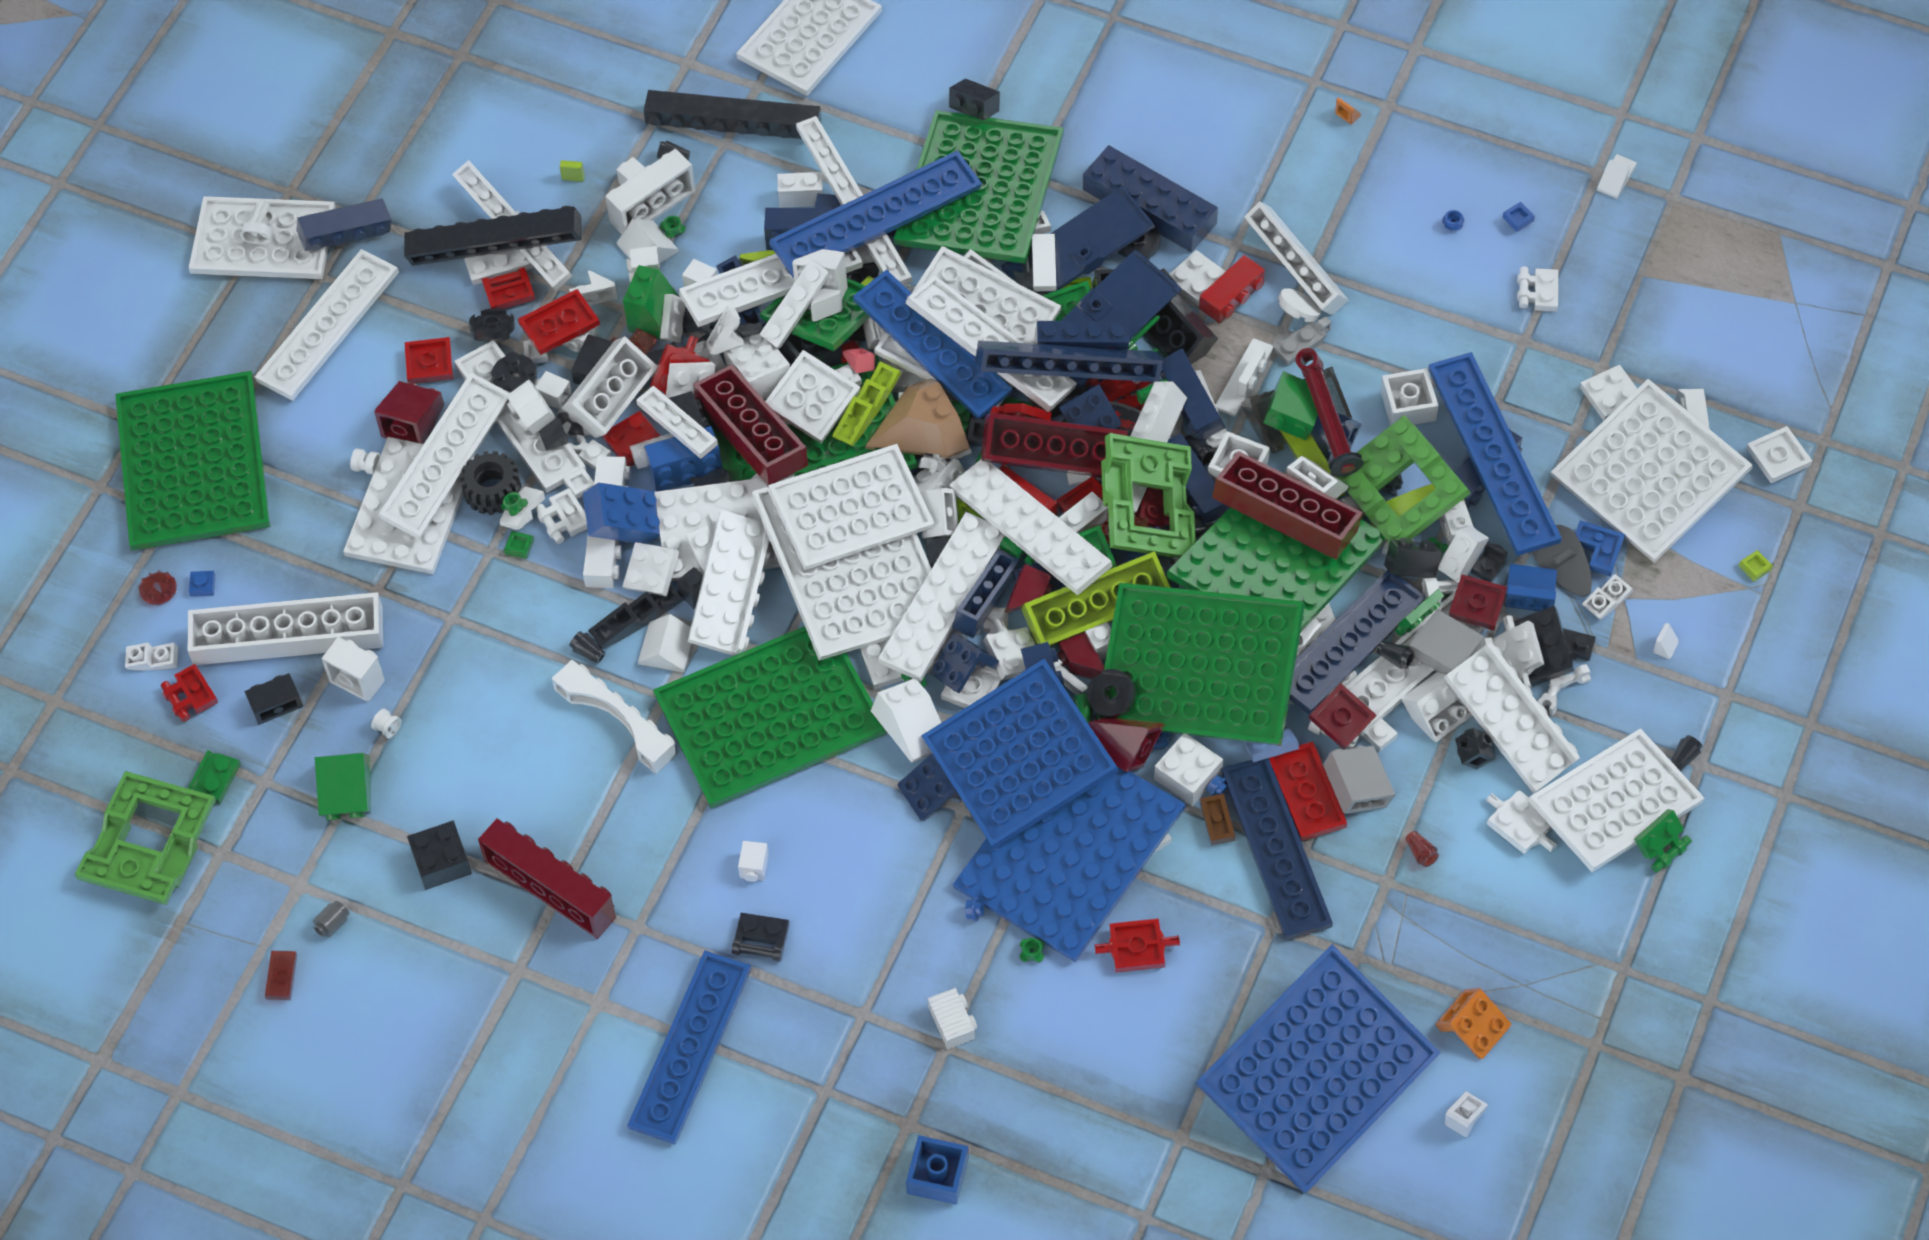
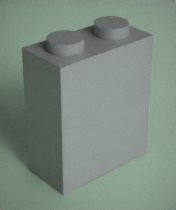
[1409,609,1486,674]
[1323,746,1395,814]

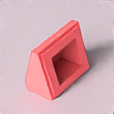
[843,348,875,373]

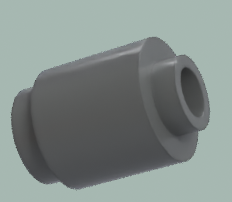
[313,901,350,937]

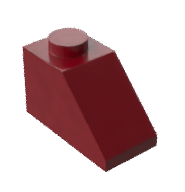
[1004,564,1052,614]
[1057,632,1104,680]

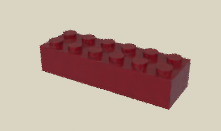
[693,364,808,486]
[981,413,1128,478]
[1212,451,1363,560]
[478,818,616,939]

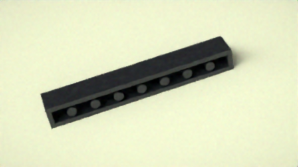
[643,90,822,139]
[404,206,582,266]

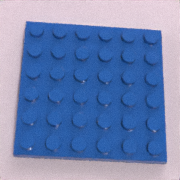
[921,658,1119,849]

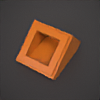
[1335,97,1361,125]

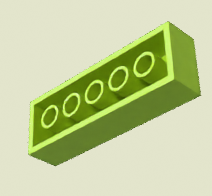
[1021,551,1170,648]

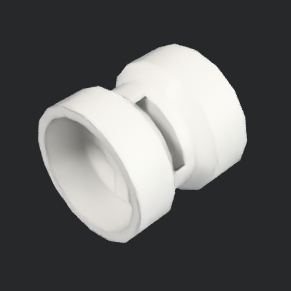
[350,448,380,475]

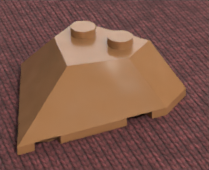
[865,379,969,458]

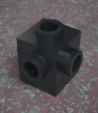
[1455,728,1495,769]

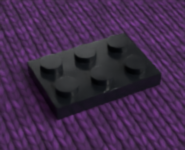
[1513,606,1575,687]

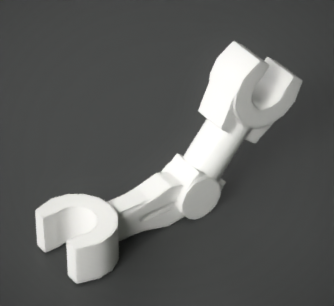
[1537,664,1591,715]

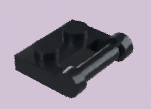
[731,912,790,962]

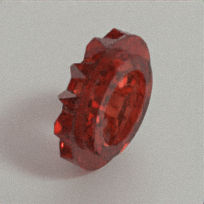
[138,570,177,605]

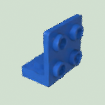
[1505,564,1557,611]

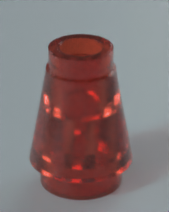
[1405,831,1439,867]

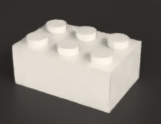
[723,334,790,399]

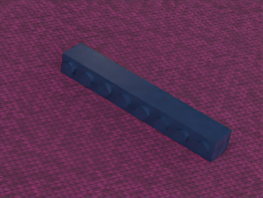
[975,340,1163,382]

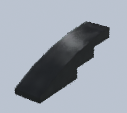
[588,584,683,648]

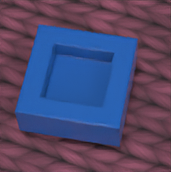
[1502,202,1535,232]
[189,571,216,596]

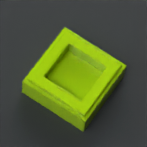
[559,160,585,182]
[1738,550,1773,582]

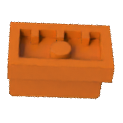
[1435,988,1511,1059]

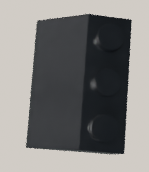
[1143,295,1219,364]

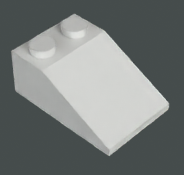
[871,678,941,763]

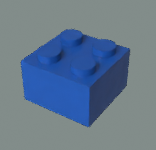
[906,1135,969,1205]

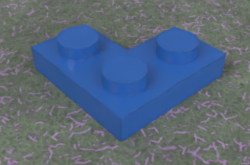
[1575,520,1625,577]

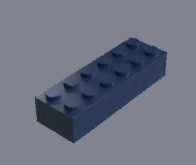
[1083,145,1218,253]

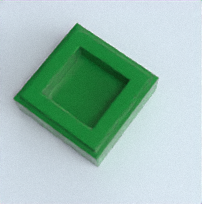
[504,531,534,559]

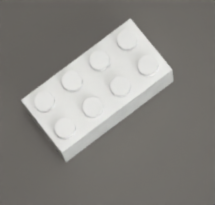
[605,149,696,234]
[562,336,658,438]

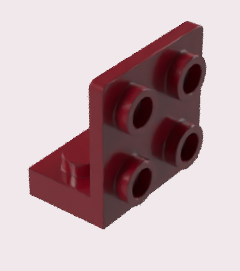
[1134,487,1170,531]

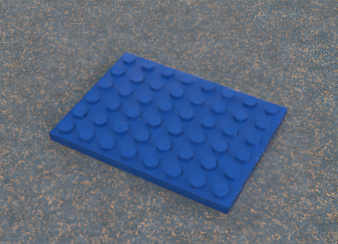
[953,767,1186,963]
[1195,944,1441,1194]

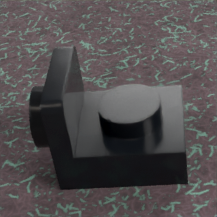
[1471,541,1508,583]

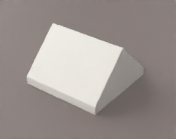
[617,218,679,264]
[638,614,692,673]

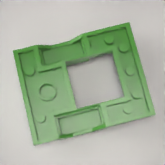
[1336,415,1471,543]
[1101,433,1196,558]
[75,771,216,905]

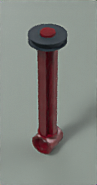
[1295,348,1364,477]

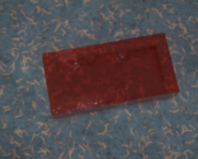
[265,951,297,1000]

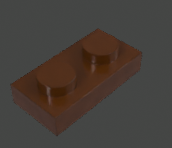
[1200,794,1235,845]

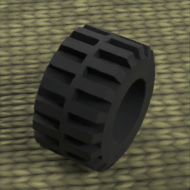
[460,451,522,515]

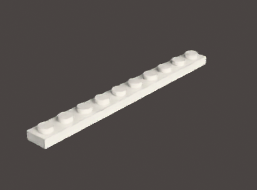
[796,116,912,285]

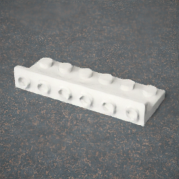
[687,510,771,656]
[1444,642,1580,794]

